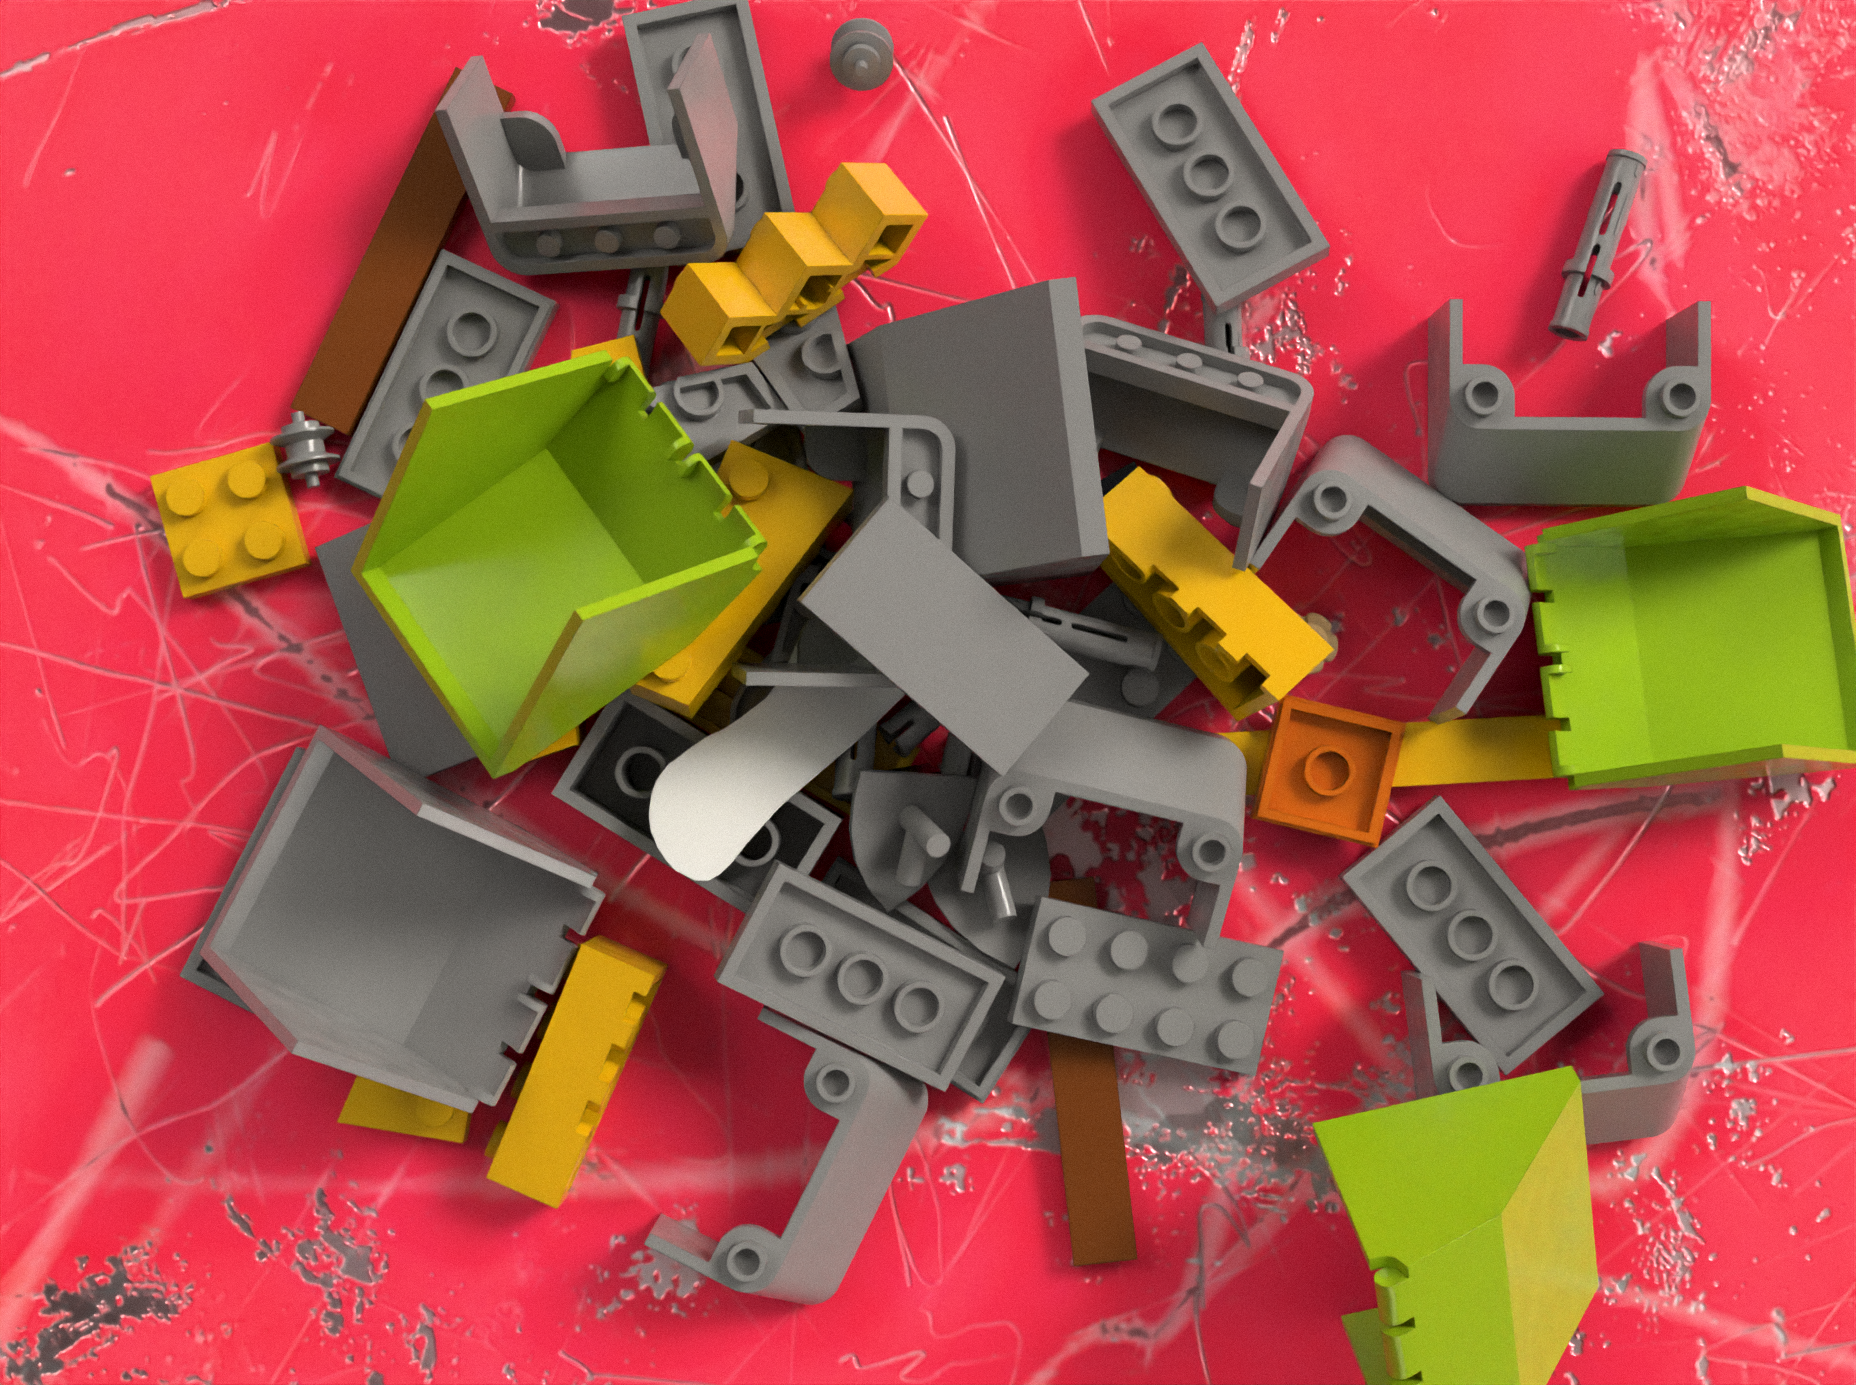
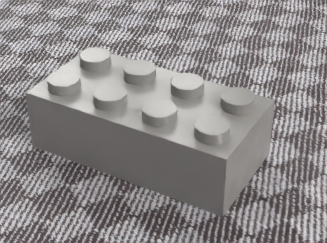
[551,689,845,914]

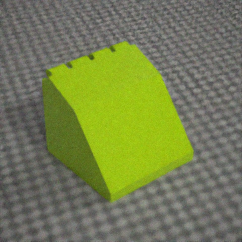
[350,350,768,779]
[1524,486,1856,790]
[1312,1066,1599,1385]

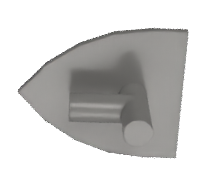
[849,768,978,912]
[927,826,1051,970]

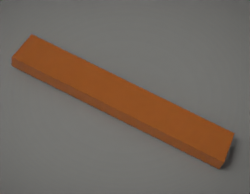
[290,67,516,437]
[1047,876,1138,1266]

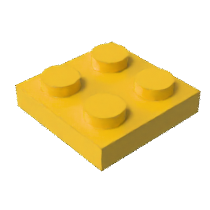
[150,442,312,600]

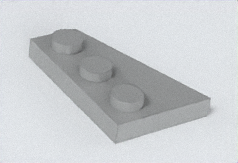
[751,305,864,435]
[645,362,787,467]

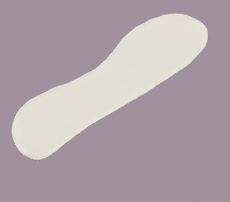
[649,641,905,881]

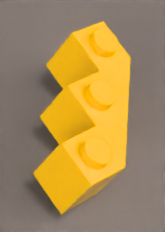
[660,162,928,366]

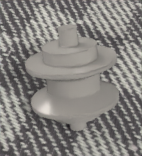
[830,18,894,91]
[270,411,341,489]

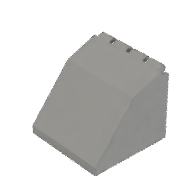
[847,277,1110,587]
[199,724,606,1114]

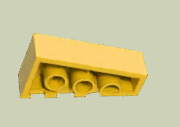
[629,439,854,719]
[1099,466,1334,722]
[484,934,669,1209]

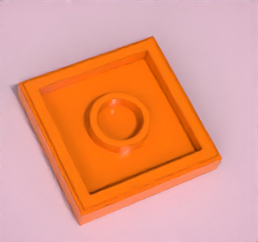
[1250,695,1407,848]

